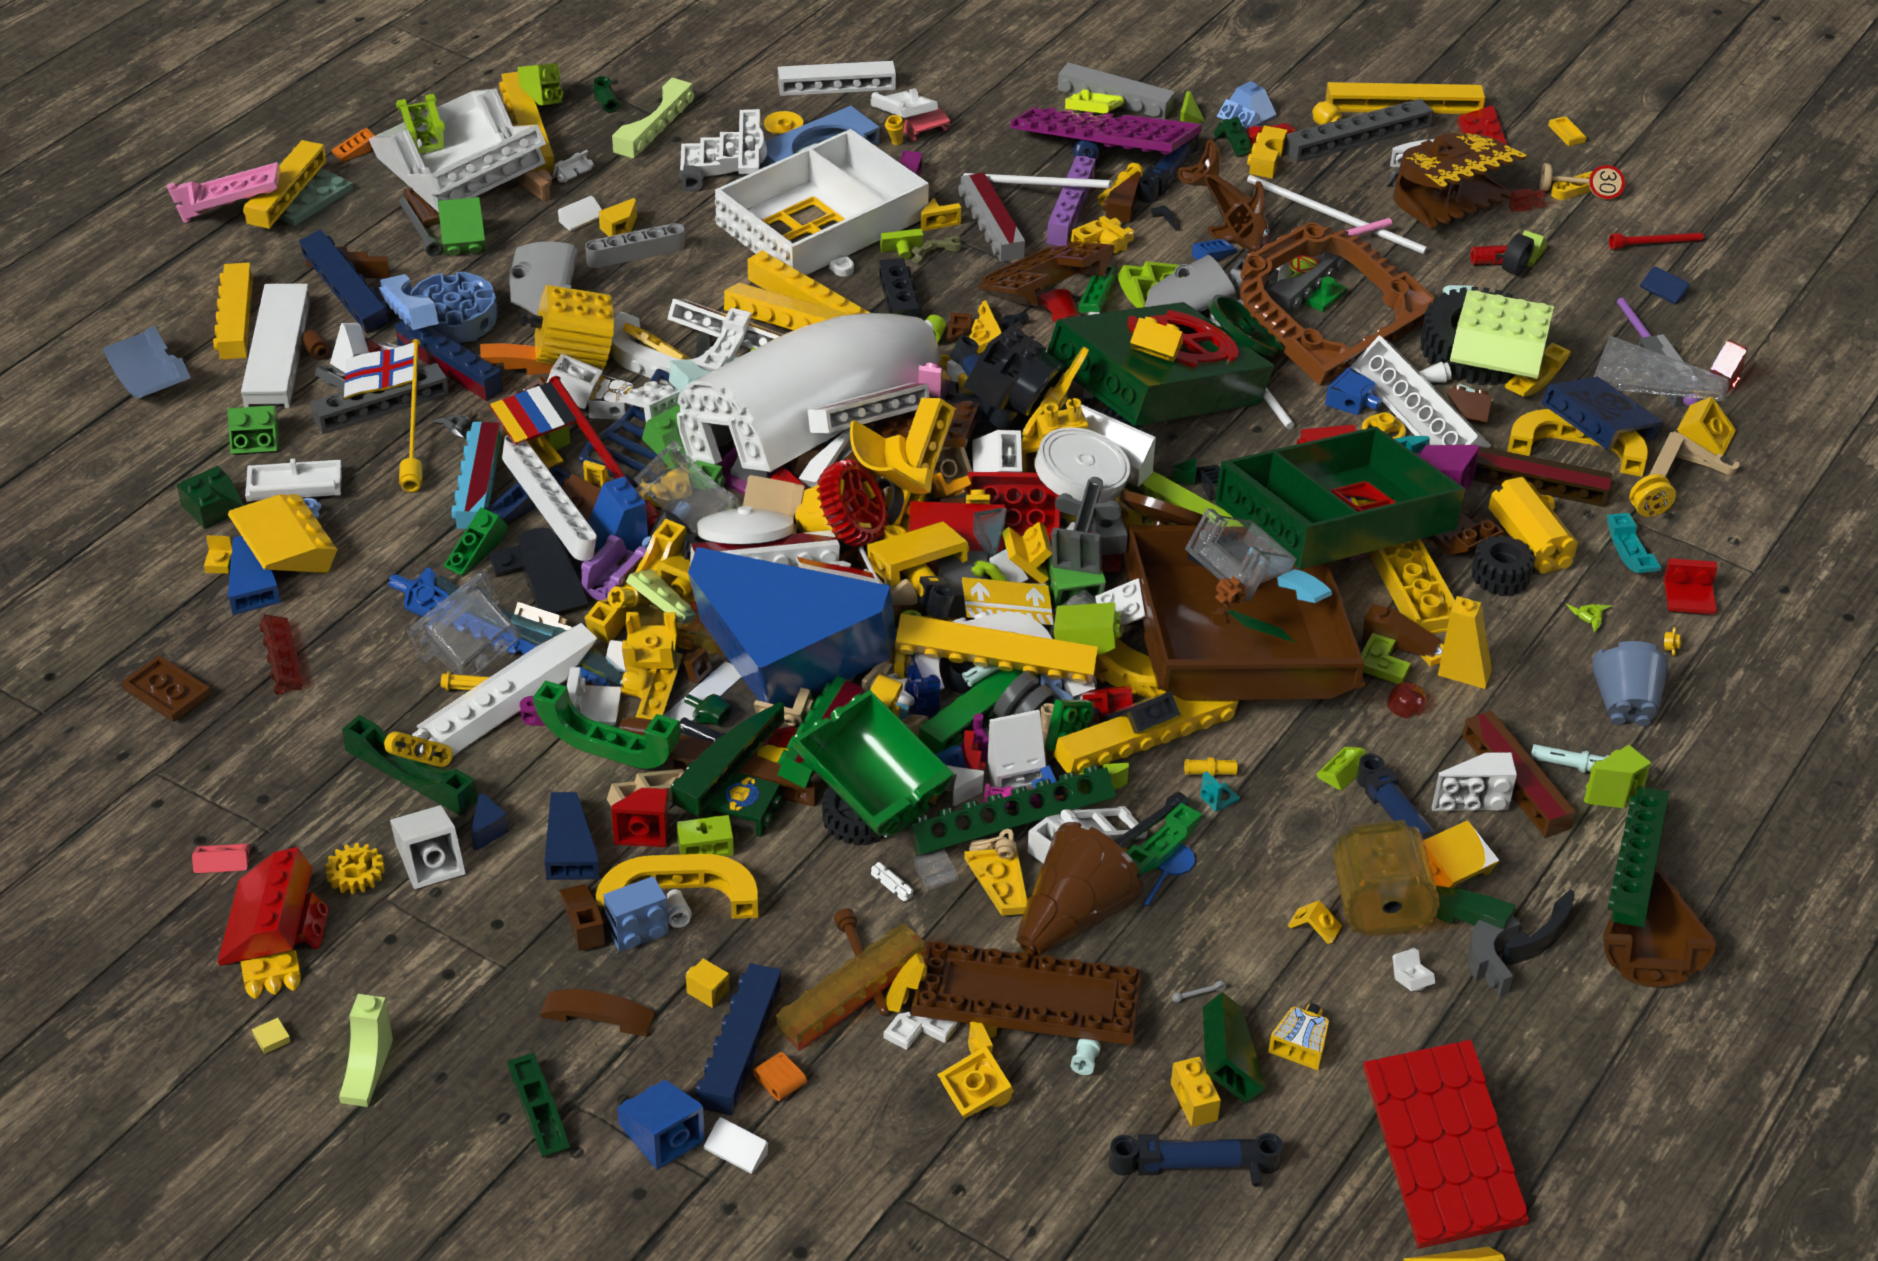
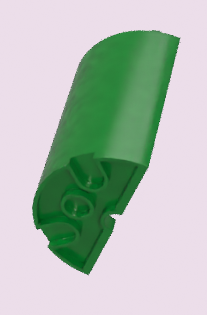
[792,690,954,838]

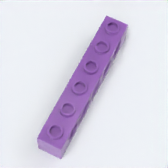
[1047,156,1096,246]

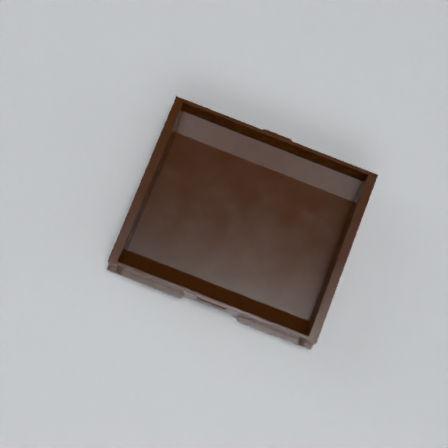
[1122,525,1365,700]

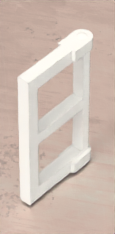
[1061,806,1148,840]

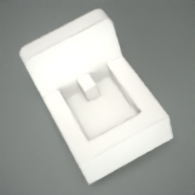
[1392,948,1435,991]

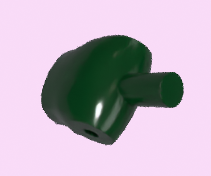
[684,694,732,726]

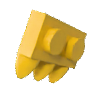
[241,950,301,999]

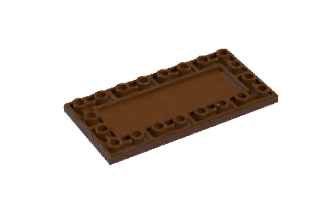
[911,941,1143,1045]

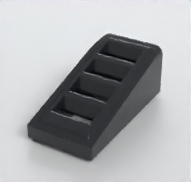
[1196,465,1220,500]

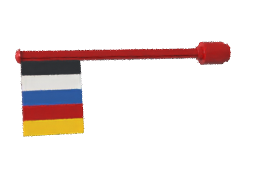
[490,376,660,534]

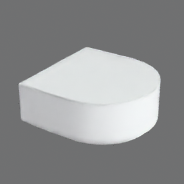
[829,256,854,276]

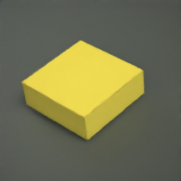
[252,1018,290,1054]

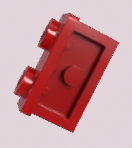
[294,892,328,949]

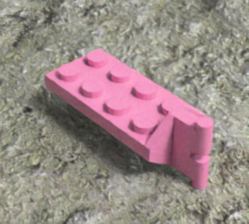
[167,162,281,223]

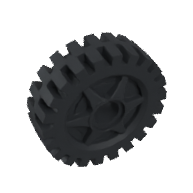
[822,786,885,846]

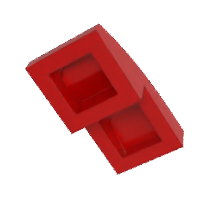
[1082,686,1133,717]

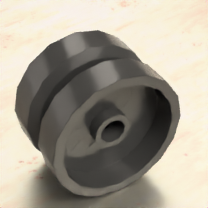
[993,671,1056,717]

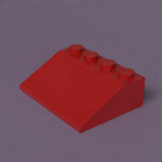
[967,472,1061,542]
[909,501,1005,577]
[217,847,313,966]

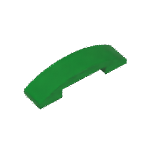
[1126,803,1202,874]

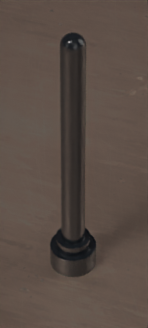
[1114,792,1189,848]

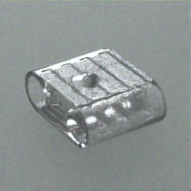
[913,849,958,891]

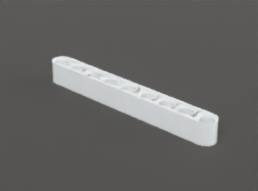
[502,435,597,561]

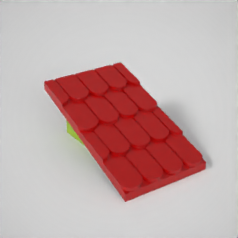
[1363,1040,1529,1249]

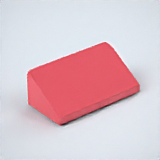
[192,843,250,873]

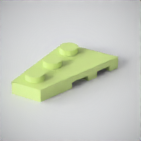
[626,569,696,624]

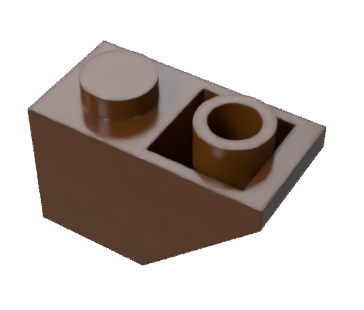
[1447,385,1492,424]

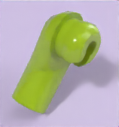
[971,560,1007,581]

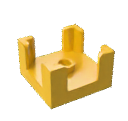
[622,612,678,669]

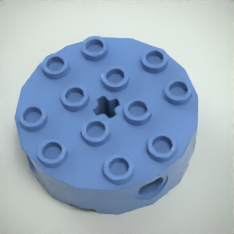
[410,272,498,344]

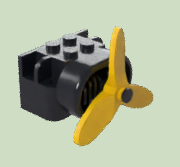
[963,322,1089,439]

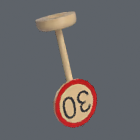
[1540,163,1625,200]

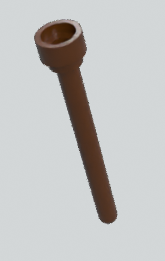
[834,908,890,1016]

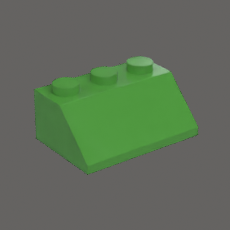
[642,405,688,468]

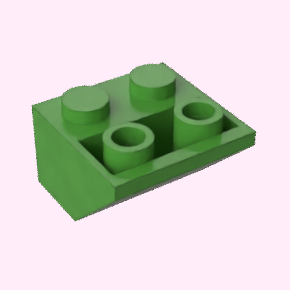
[227,406,279,454]

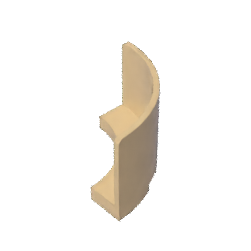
[743,475,804,534]

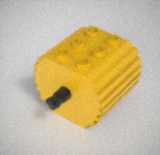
[520,285,614,370]

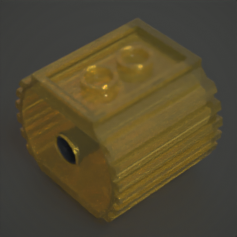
[1333,820,1440,935]

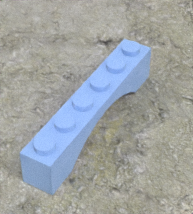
[379,274,439,330]

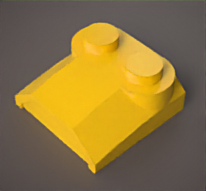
[937,1046,1014,1118]

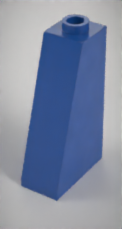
[228,535,280,615]

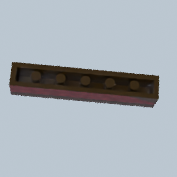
[1473,446,1613,507]

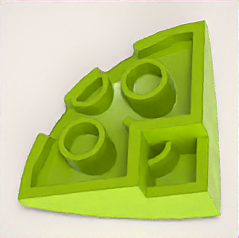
[1117,261,1185,308]

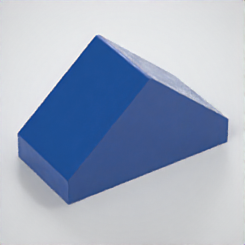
[688,547,896,708]

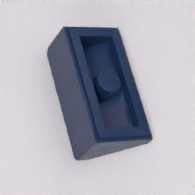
[1640,266,1689,304]

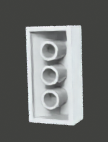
[1081,404,1156,487]

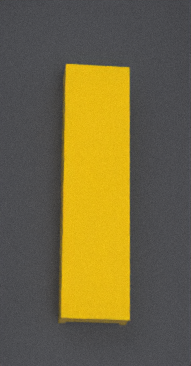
[1350,497,1455,634]

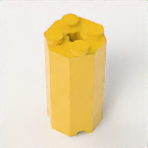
[1489,477,1578,574]

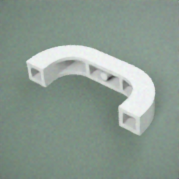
[610,311,713,387]
[911,612,1052,698]

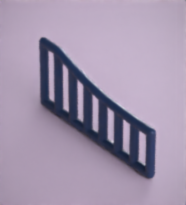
[579,369,670,489]

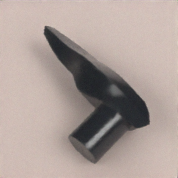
[1151,205,1178,231]

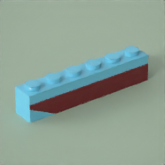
[452,422,502,529]

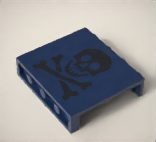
[1541,376,1663,450]

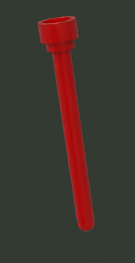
[1609,233,1705,250]

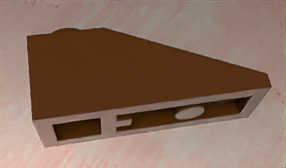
[1103,172,1141,223]
[1363,604,1441,657]

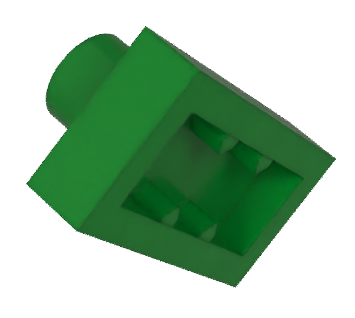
[1305,276,1347,312]

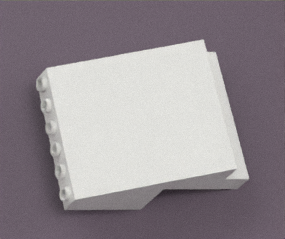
[369,89,546,212]

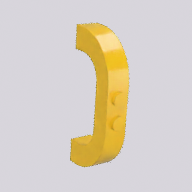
[1507,409,1647,477]
[596,854,758,923]

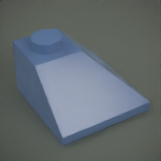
[1229,81,1277,126]

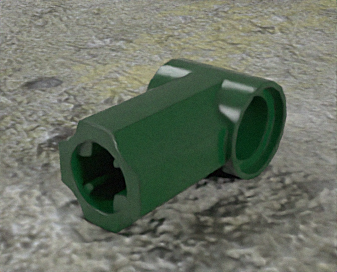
[594,76,620,114]

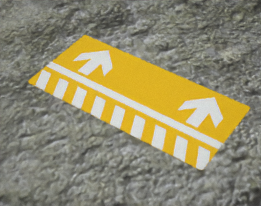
[962,577,1054,625]

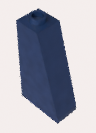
[544,792,600,880]

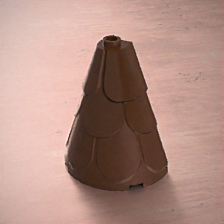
[1015,822,1143,956]
[1603,869,1716,987]

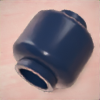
[1073,140,1100,162]

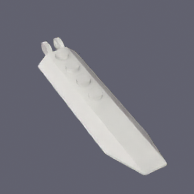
[412,623,597,756]

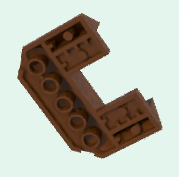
[979,241,1115,306]

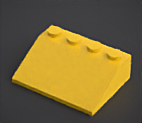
[228,494,337,573]

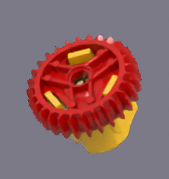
[795,459,889,547]

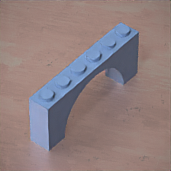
[759,106,880,168]

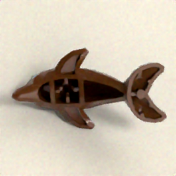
[1178,140,1270,252]

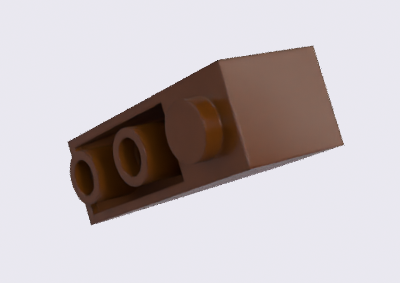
[559,884,605,951]

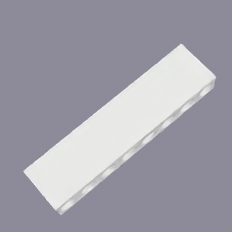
[241,284,311,408]

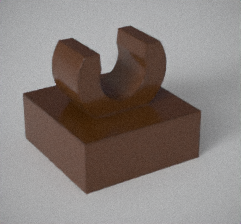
[680,648,712,683]

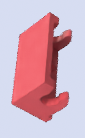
[904,107,950,141]

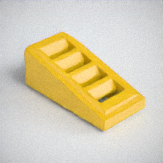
[583,460,610,489]

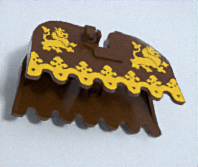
[1393,133,1527,229]

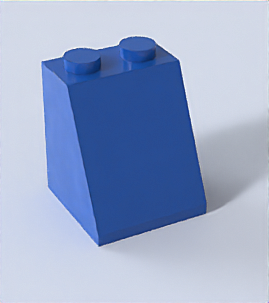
[588,476,648,551]
[617,1079,705,1170]

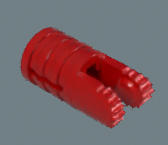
[1470,245,1508,265]

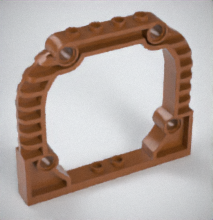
[1240,222,1435,386]

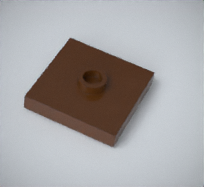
[562,474,601,523]

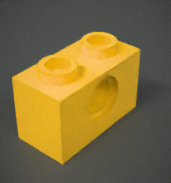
[1171,1056,1221,1128]

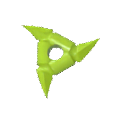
[1565,603,1612,632]

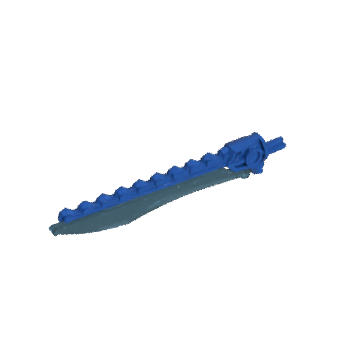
[388,568,622,686]

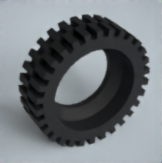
[1420,287,1522,385]

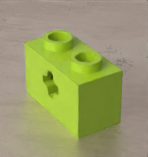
[677,815,734,857]

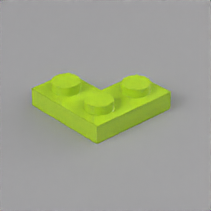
[1361,633,1411,685]

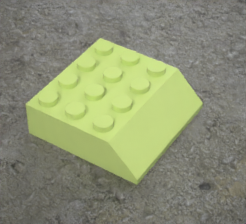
[1450,290,1554,378]

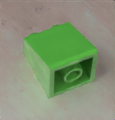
[437,197,486,255]
[1044,546,1106,610]

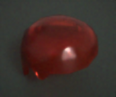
[1386,682,1427,719]

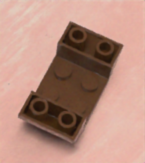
[1428,511,1504,555]

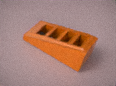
[332,128,375,162]

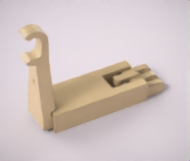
[1649,431,1739,476]

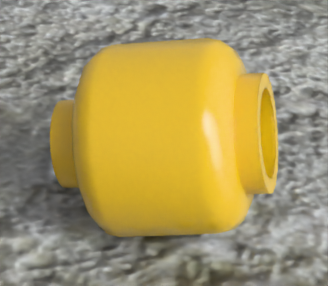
[1312,101,1342,125]

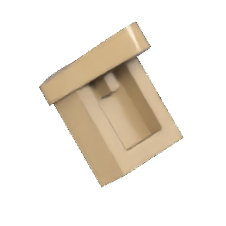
[884,579,918,605]

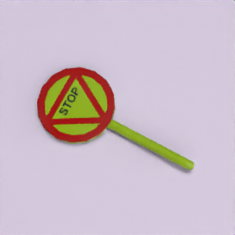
[1289,255,1319,278]

